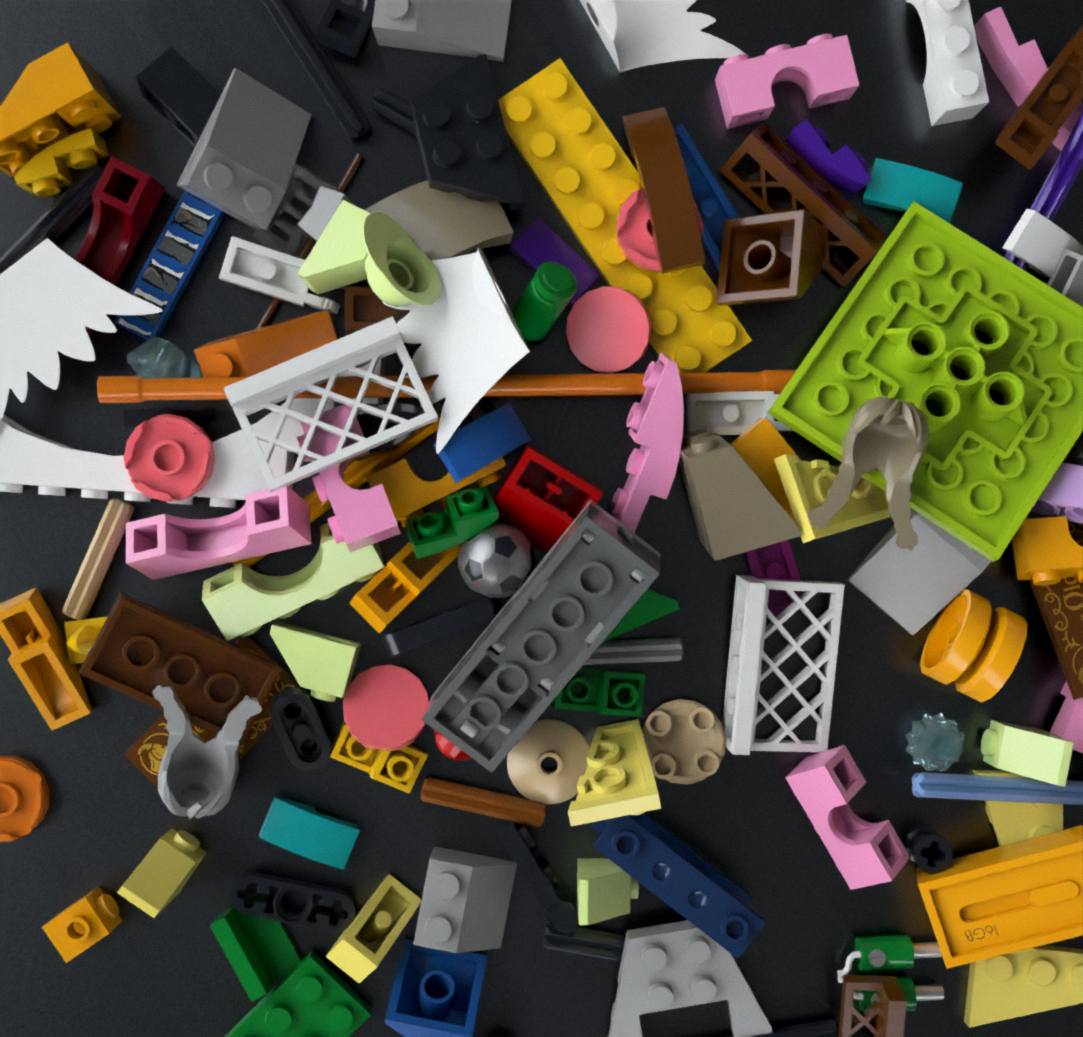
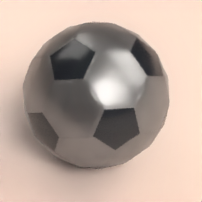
[458,521,535,598]

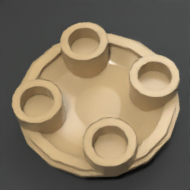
[642,699,726,785]

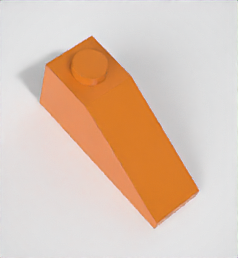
[194,309,339,378]

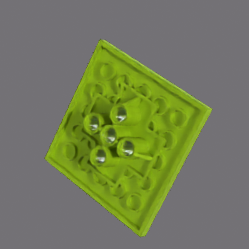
[768,201,1083,562]

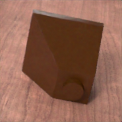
[716,210,825,306]

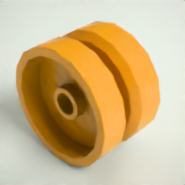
[920,589,1027,703]

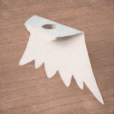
[580,0,745,72]
[0,238,163,424]
[382,247,530,454]

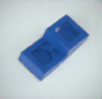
[433,403,532,483]

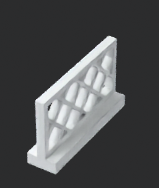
[223,316,438,493]
[722,575,845,755]

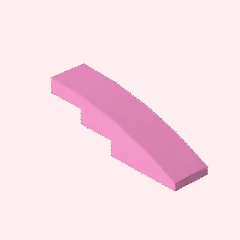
[974,7,1083,151]

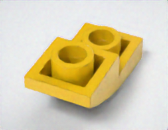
[14,128,109,197]
[330,721,428,794]

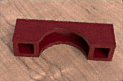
[73,156,165,338]

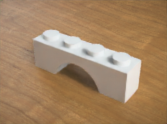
[906,0,989,126]

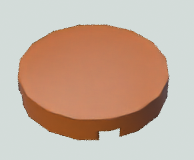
[0,756,49,842]

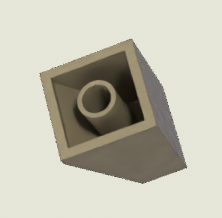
[679,429,801,561]

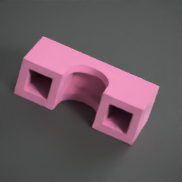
[715,34,859,129]
[297,404,401,553]
[785,745,911,890]

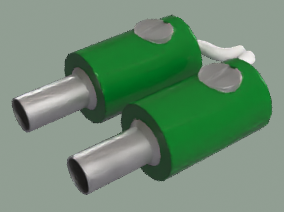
[837,934,944,1011]

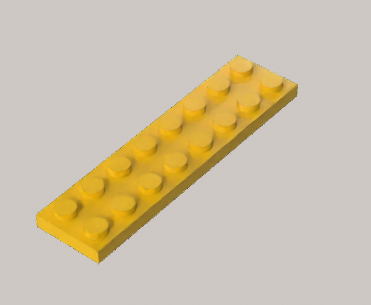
[498,58,752,373]

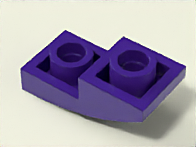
[786,119,872,195]

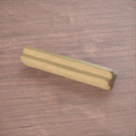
[62,499,134,620]

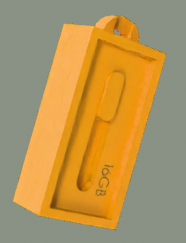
[915,825,1083,969]

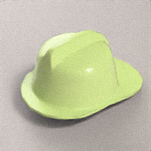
[362,212,442,307]

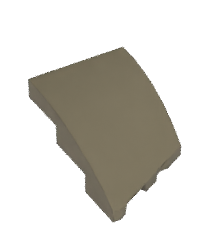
[365,180,514,261]

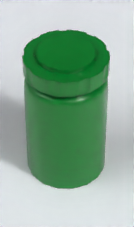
[511,262,578,341]

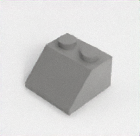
[413,846,517,953]

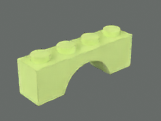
[202,523,385,641]

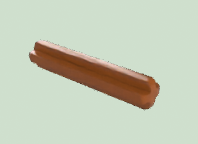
[420,777,546,827]

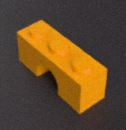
[366,457,508,528]
[1012,516,1083,586]

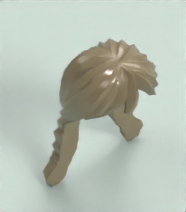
[808,396,929,551]

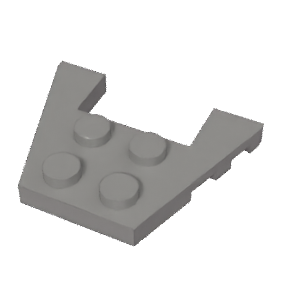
[607,920,772,1037]

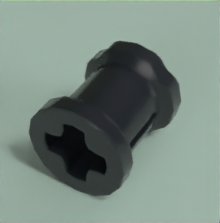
[903,825,953,874]

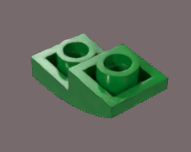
[405,486,499,559]
[550,666,646,717]

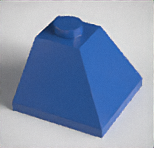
[385,938,488,1037]

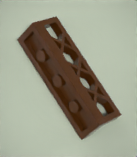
[720,122,888,287]
[838,975,907,1037]

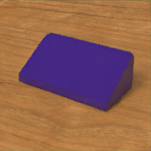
[510,218,601,307]

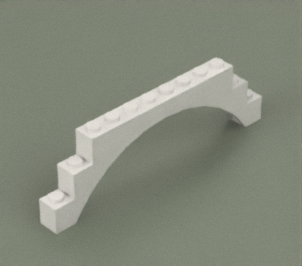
[0,357,386,508]

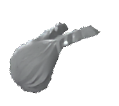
[152,684,262,819]

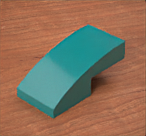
[863,158,963,224]
[259,795,360,870]

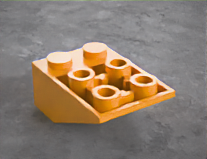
[0,42,121,177]

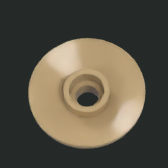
[507,719,589,804]

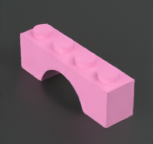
[126,486,311,580]

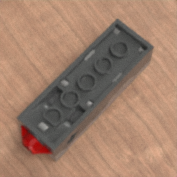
[421,500,661,773]

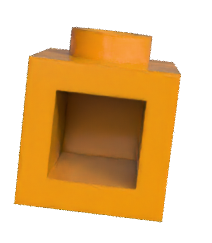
[42,886,123,963]

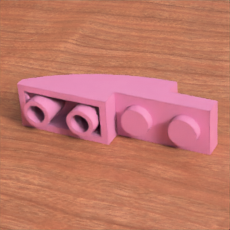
[610,353,684,533]

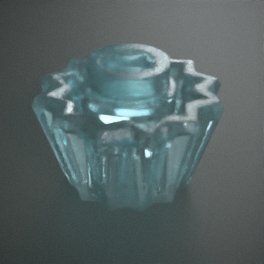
[127,336,189,378]
[905,713,964,772]

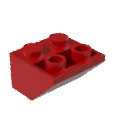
[493,443,604,554]

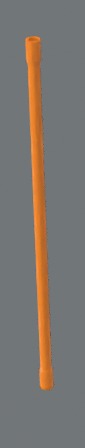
[97,370,796,403]

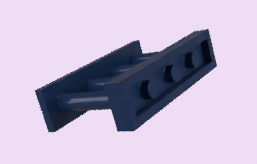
[590,813,766,959]

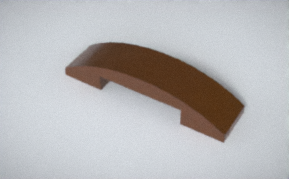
[995,24,1083,170]
[623,107,705,274]

